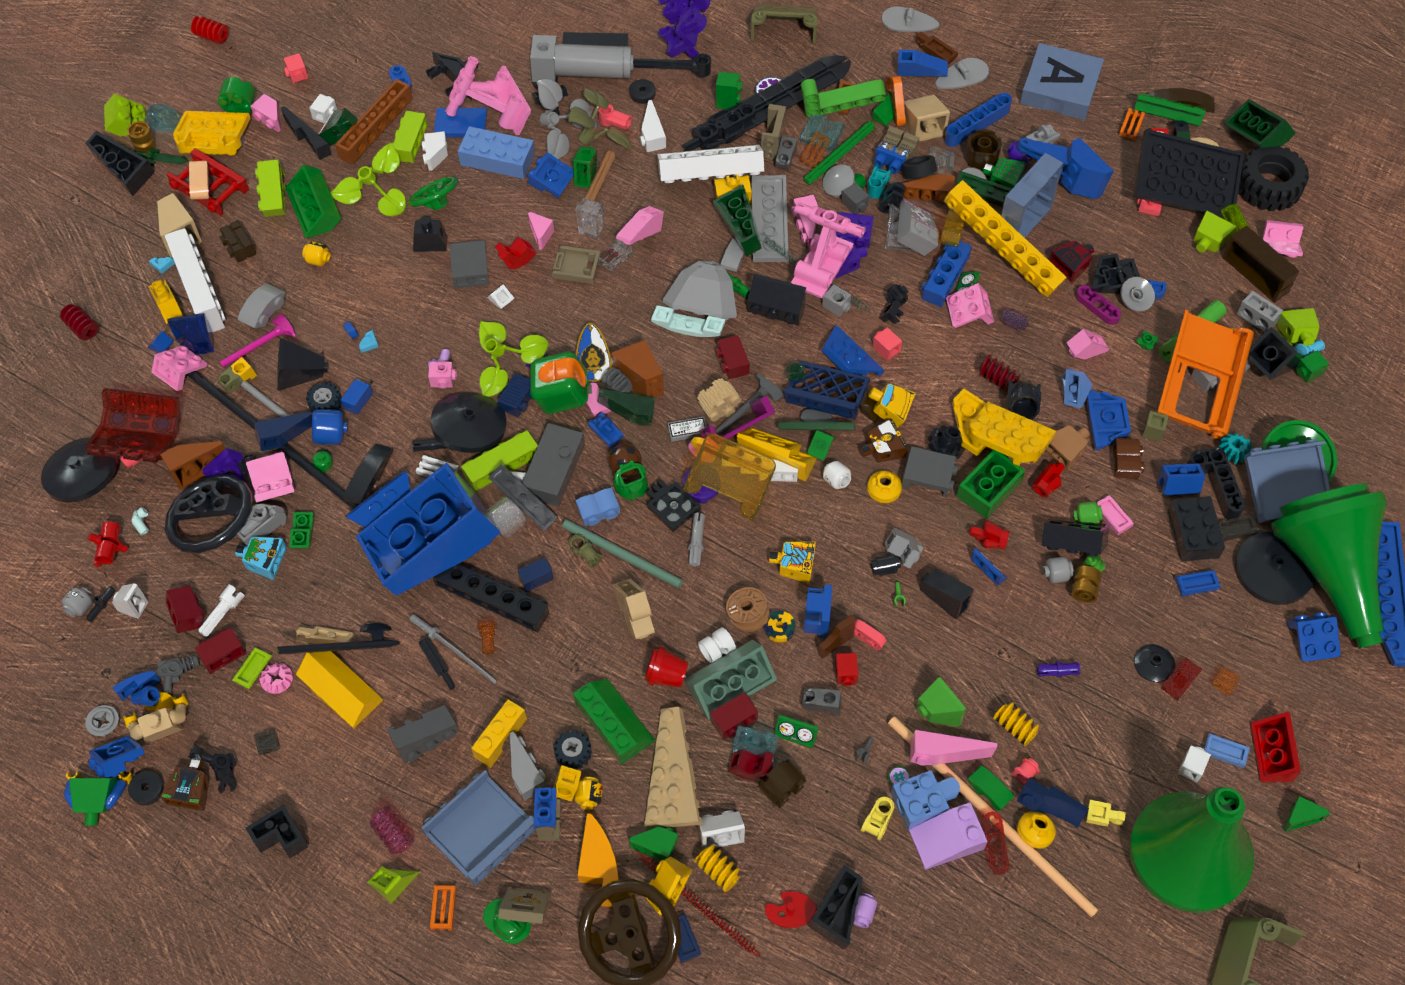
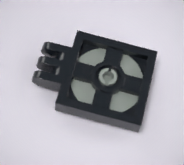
[645,480,701,532]

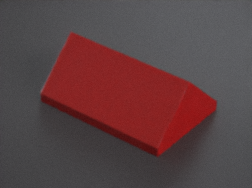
[1251,711,1301,782]

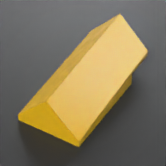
[737,427,817,482]
[296,651,383,729]

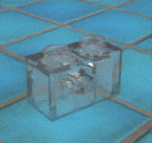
[575,198,605,239]

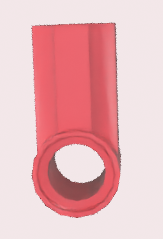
[598,104,632,130]

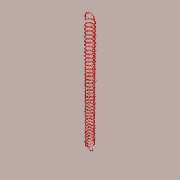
[636,850,760,956]

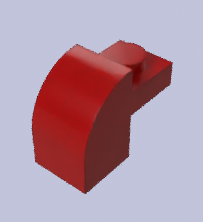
[495,237,537,269]

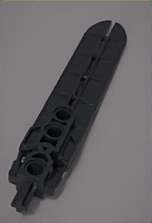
[682,55,851,152]

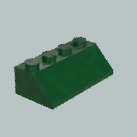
[1223,99,1296,148]

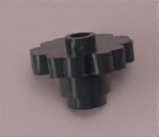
[928,425,965,459]

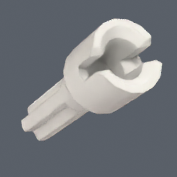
[198,584,245,637]

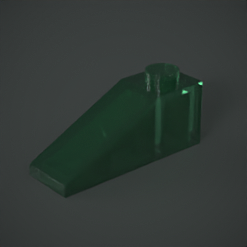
[597,389,655,426]

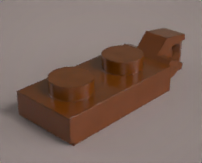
[915,32,958,65]

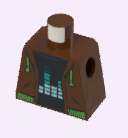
[160,759,209,811]

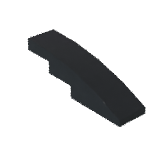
[343,444,394,505]

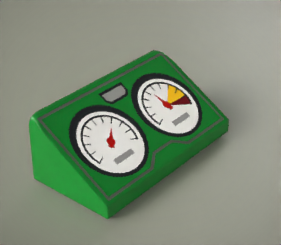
[955,272,981,293]
[774,715,819,748]

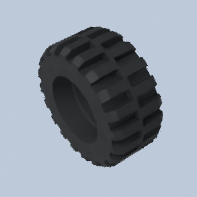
[1239,146,1309,212]

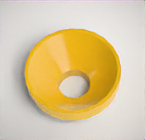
[867,470,902,503]
[1017,811,1056,849]

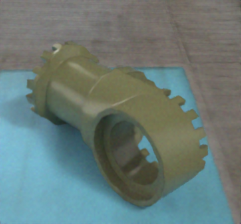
[569,534,603,568]

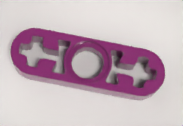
[1076,285,1121,325]

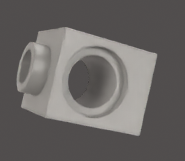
[822,284,852,317]

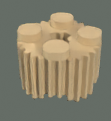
[697,378,742,422]

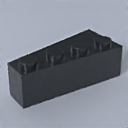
[86,131,155,196]

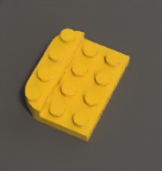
[173,111,251,155]
[968,402,1056,466]

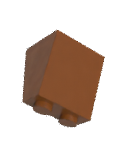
[611,340,664,400]

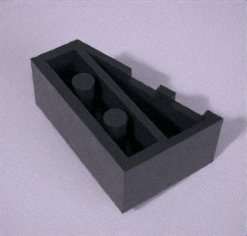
[1042,519,1110,556]
[807,865,863,950]

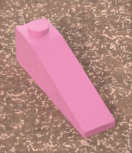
[910,730,997,765]

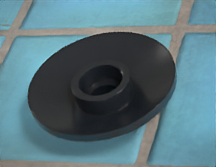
[1134,645,1175,683]

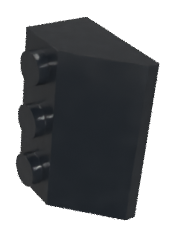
[747,273,806,326]

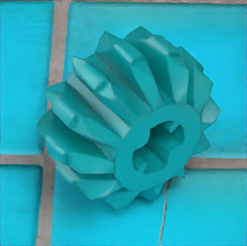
[1218,432,1252,465]

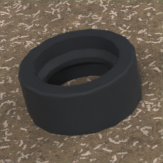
[903,155,937,179]

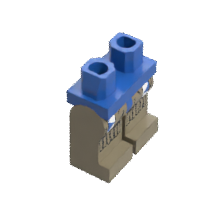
[874,126,920,174]
[534,788,561,841]

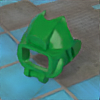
[613,460,648,502]

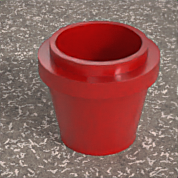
[644,646,688,688]

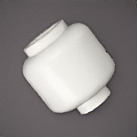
[823,461,851,489]

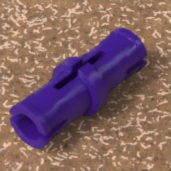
[1037,661,1080,677]

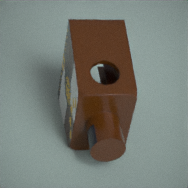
[859,419,908,463]

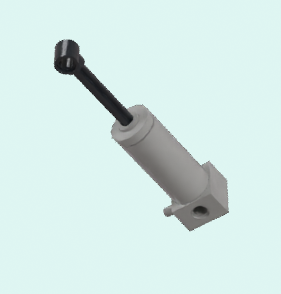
[530,35,711,82]

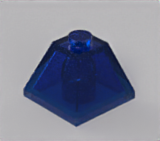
[167,313,214,354]

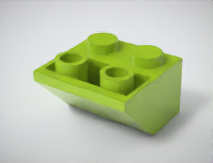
[104,94,146,137]

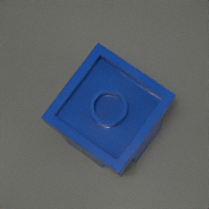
[804,585,832,639]

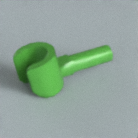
[893,582,906,607]

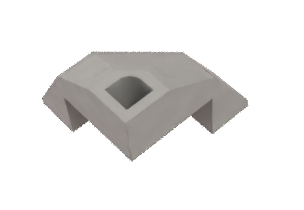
[663,261,737,320]

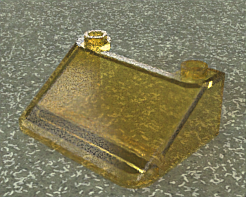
[682,434,776,521]

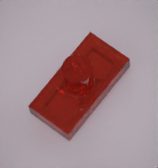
[1161,657,1202,701]

